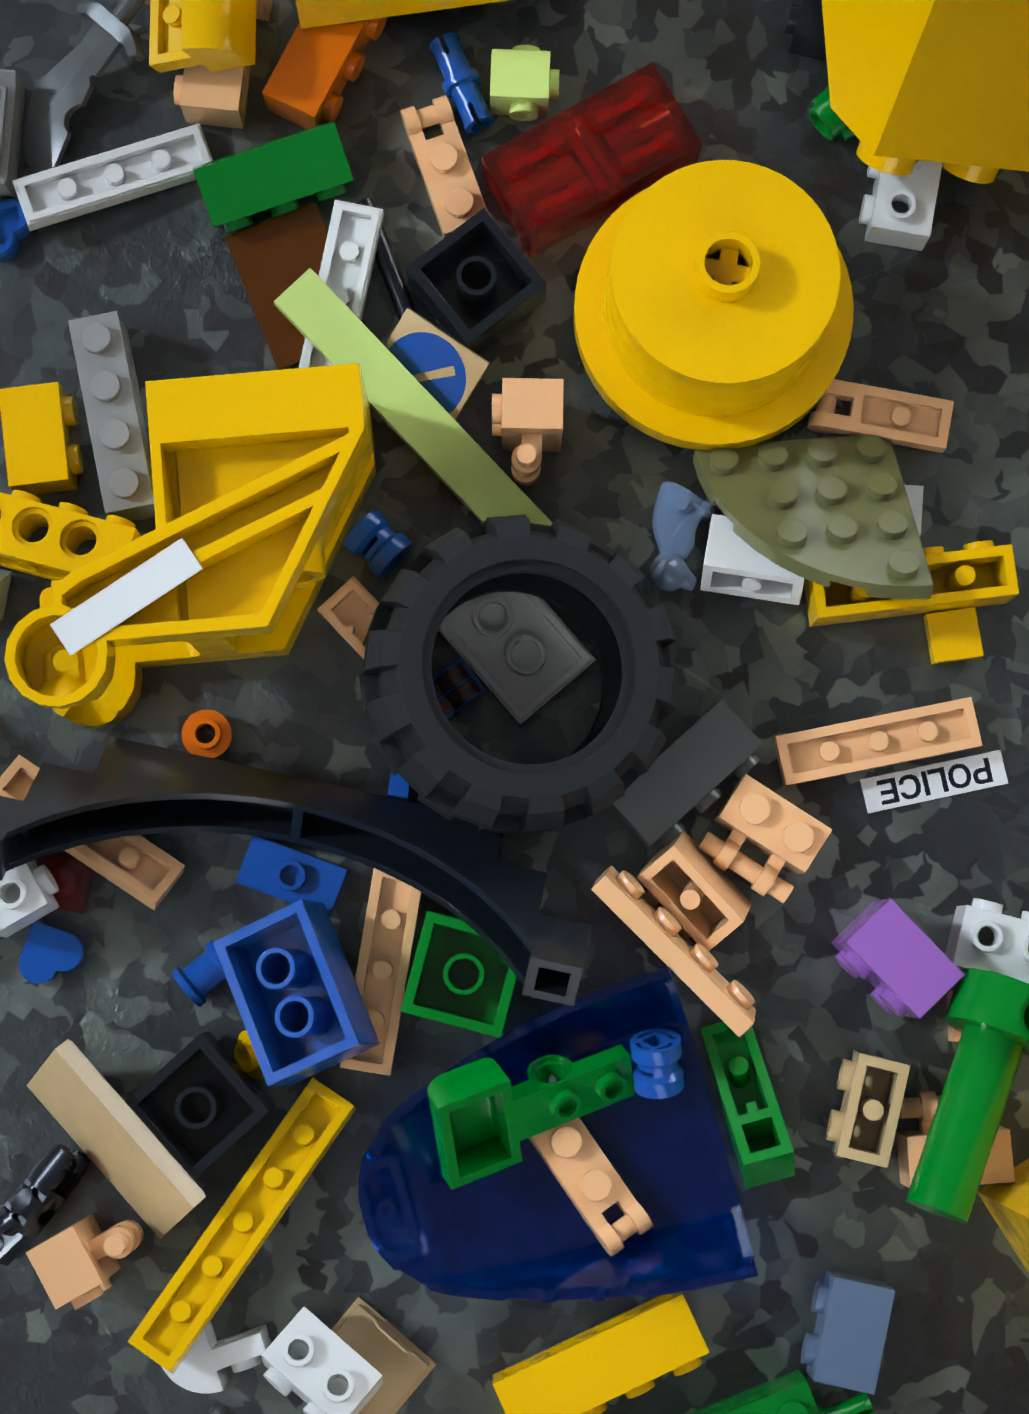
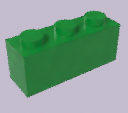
[193,121,354,232]

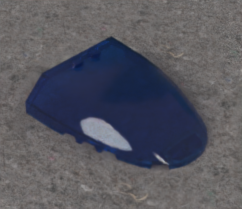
[358,966,758,1302]

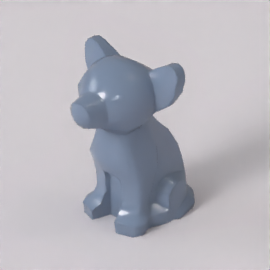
[641,481,715,592]

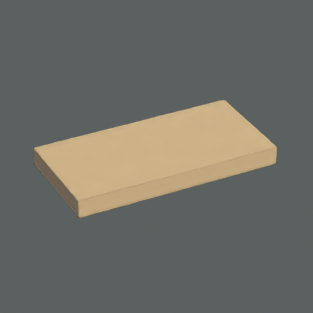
[26,1039,206,1239]

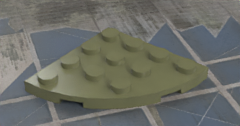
[693,435,934,599]

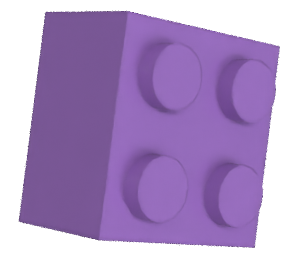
[831,899,964,1019]

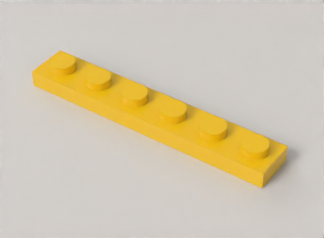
[127,1077,356,1374]

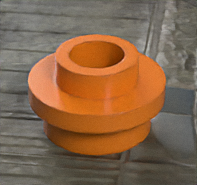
[182,709,233,759]

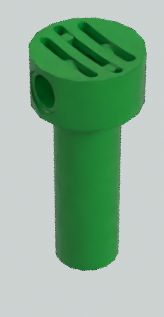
[905,968,1029,1224]

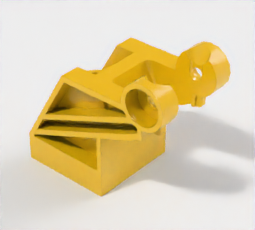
[4,363,377,728]

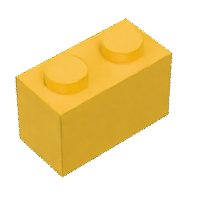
[0,382,84,495]

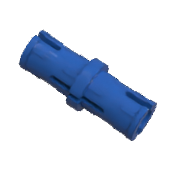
[429,32,494,134]

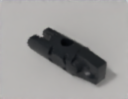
[0,1144,90,1266]

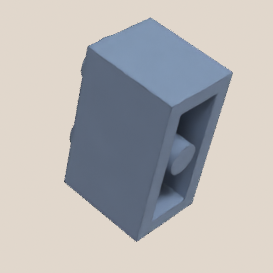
[801,1269,895,1395]

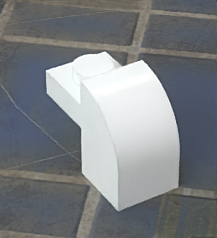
[161,1321,272,1394]

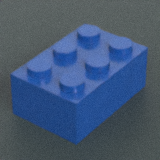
[213,899,380,1086]

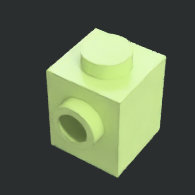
[490,45,560,121]

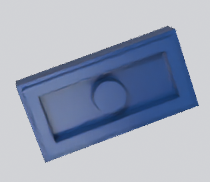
[235,836,349,917]

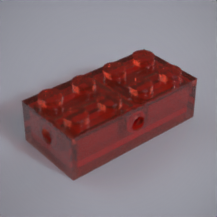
[482,62,703,258]

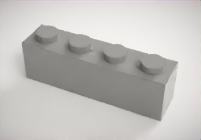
[68,311,155,522]

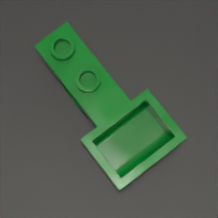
[427,1044,635,1190]

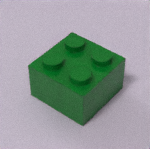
[400,911,517,1038]

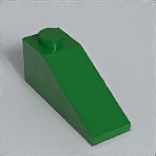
[700,1022,795,1189]

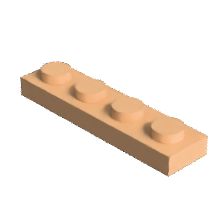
[773,697,983,787]
[0,755,185,911]
[591,866,756,1037]
[340,868,422,1076]

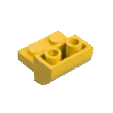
[149,0,257,73]

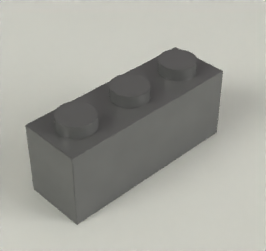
[609,699,763,848]

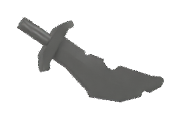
[22,0,146,175]

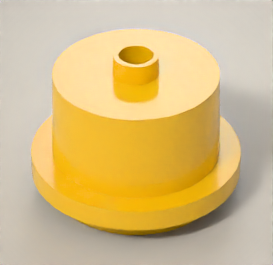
[573,160,854,450]

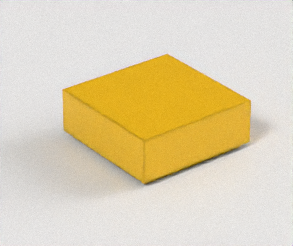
[923,607,984,665]

